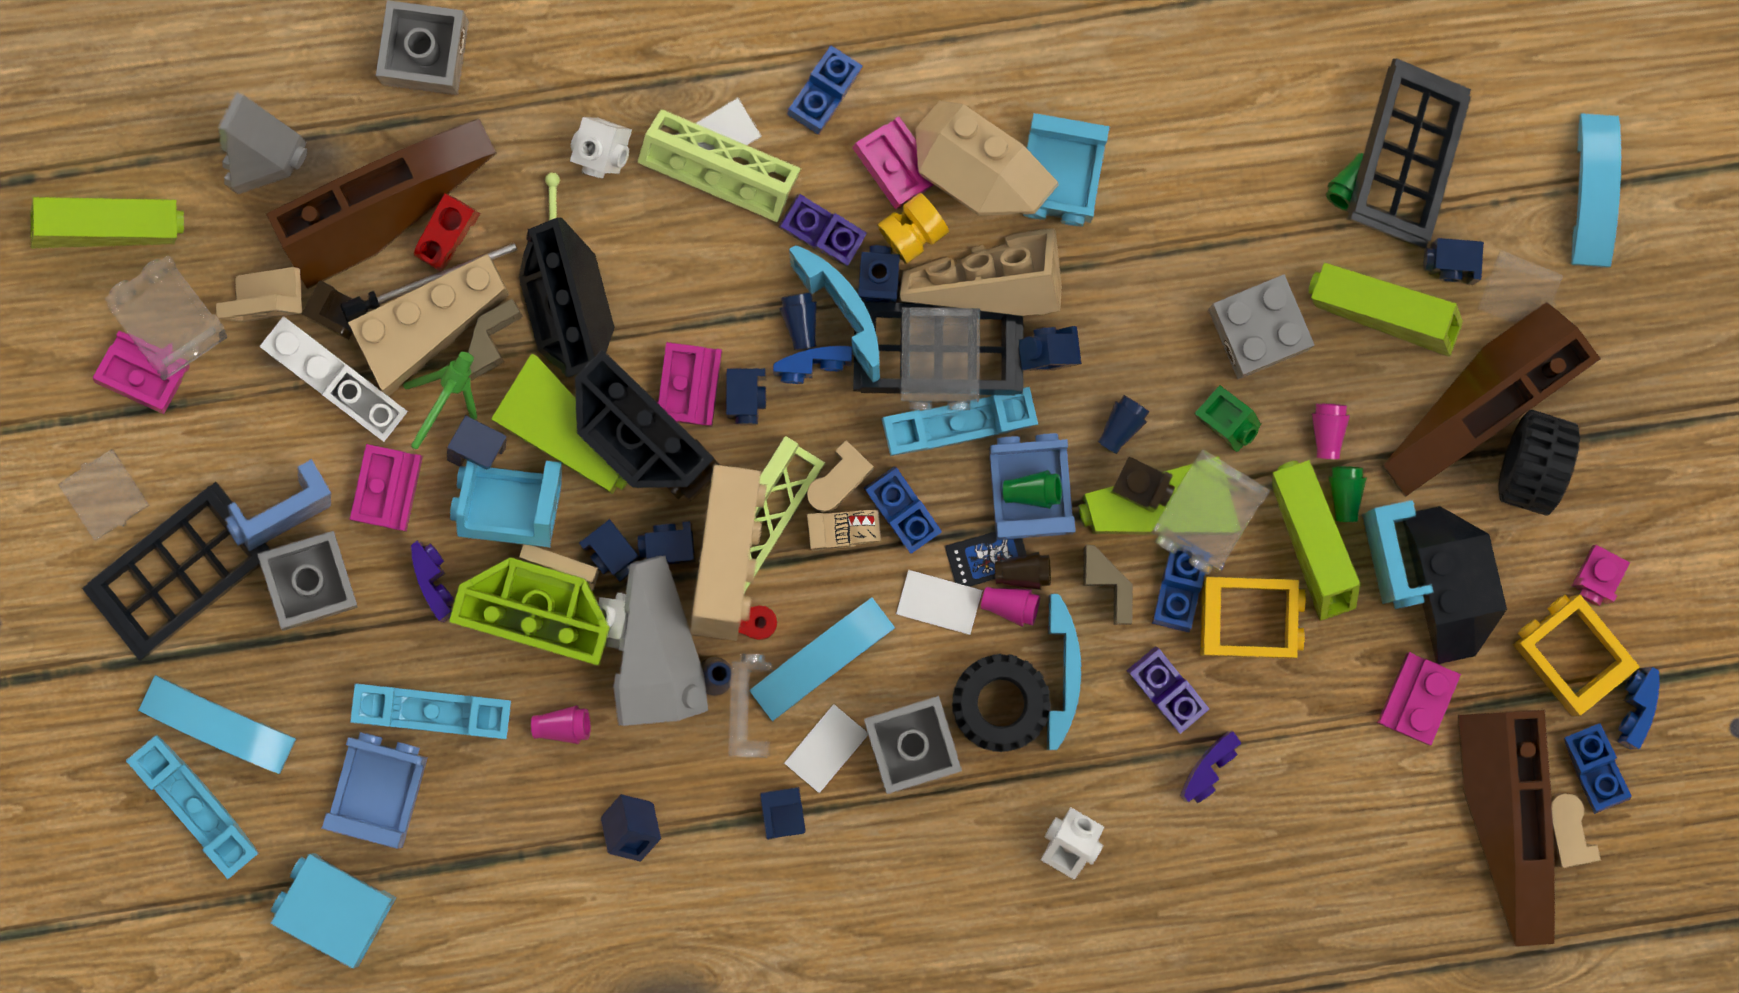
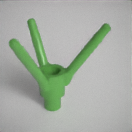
[403,352,477,449]

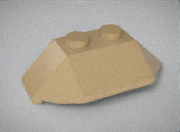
[915,101,1059,216]

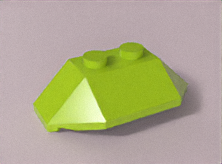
[449,557,610,665]

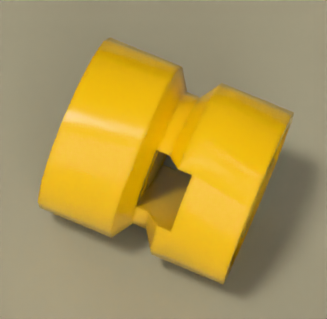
[877,193,950,265]

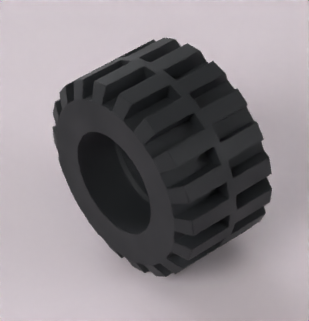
[1498,410,1580,516]
[952,654,1051,752]

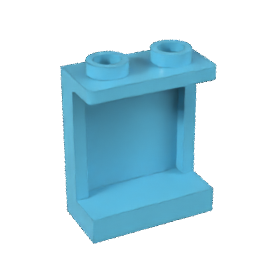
[1023,113,1110,226]
[450,460,562,547]
[1362,500,1433,609]
[271,853,397,968]

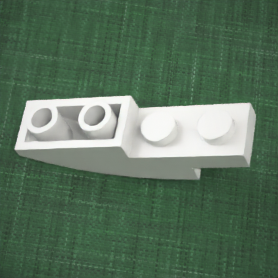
[259,316,408,442]

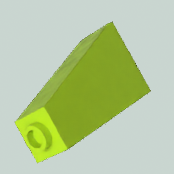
[30,197,184,248]
[1309,262,1463,357]
[491,354,627,494]
[1078,456,1241,535]
[1272,460,1360,621]

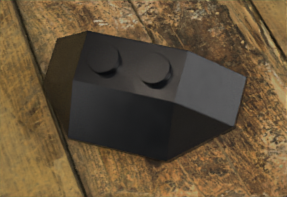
[519,217,615,377]
[575,349,714,488]
[1403,506,1507,664]

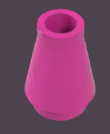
[1311,403,1350,459]
[981,587,1040,627]
[531,705,591,744]

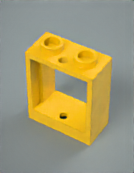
[1200,577,1306,659]
[1513,594,1640,717]

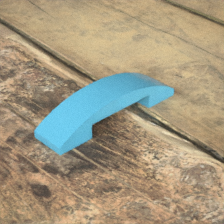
[1571,113,1621,268]
[789,245,880,383]
[882,387,1038,456]
[1047,594,1081,750]
[749,598,895,721]
[138,675,296,774]
[350,684,511,739]
[126,735,259,879]

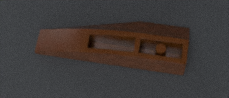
[266,119,497,289]
[1382,302,1601,497]
[1458,710,1555,946]

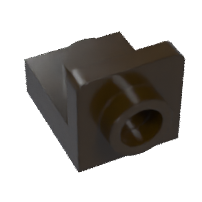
[1111,456,1175,512]

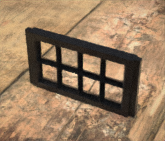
[1347,58,1471,249]
[853,302,1023,396]
[82,482,271,661]

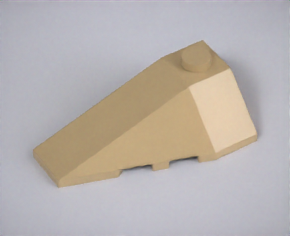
[900,228,1062,316]

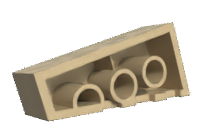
[348,254,510,396]
[690,465,767,641]

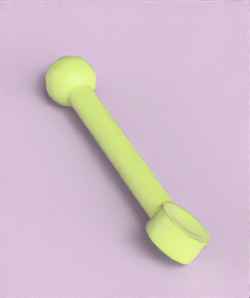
[545,172,560,221]

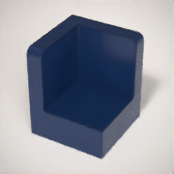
[447,415,507,469]
[760,787,806,840]
[601,794,661,862]

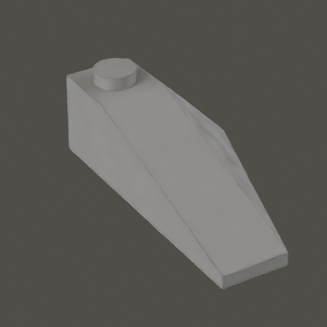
[219,92,307,194]
[614,555,708,726]

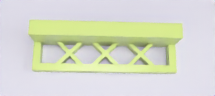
[637,109,801,222]
[744,436,825,593]

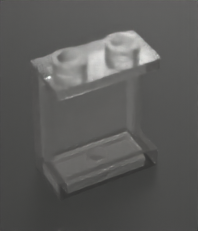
[105,256,227,381]
[901,308,980,410]
[1151,450,1270,574]
[728,654,773,757]

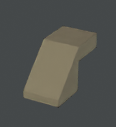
[468,299,523,381]
[1083,545,1133,625]

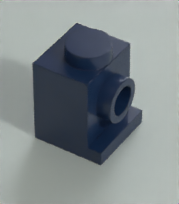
[1423,238,1484,285]
[858,245,900,303]
[1019,326,1082,371]
[726,369,766,426]
[579,519,640,582]
[638,521,696,565]

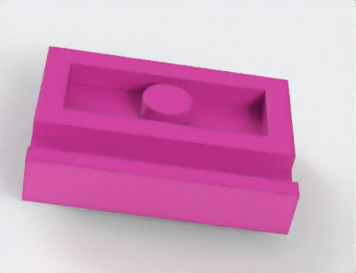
[852,116,935,210]
[93,330,190,414]
[658,342,722,427]
[350,444,423,532]
[1377,652,1461,746]

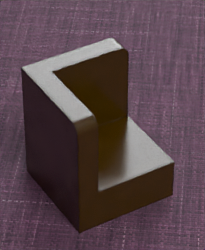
[302,280,353,340]

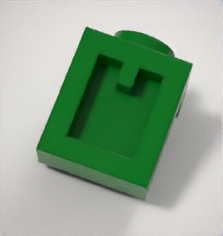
[1194,385,1261,452]

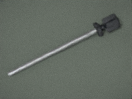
[341,243,517,322]

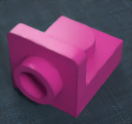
[1572,545,1630,606]

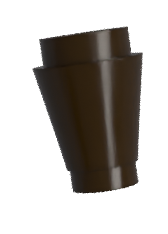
[995,552,1051,590]

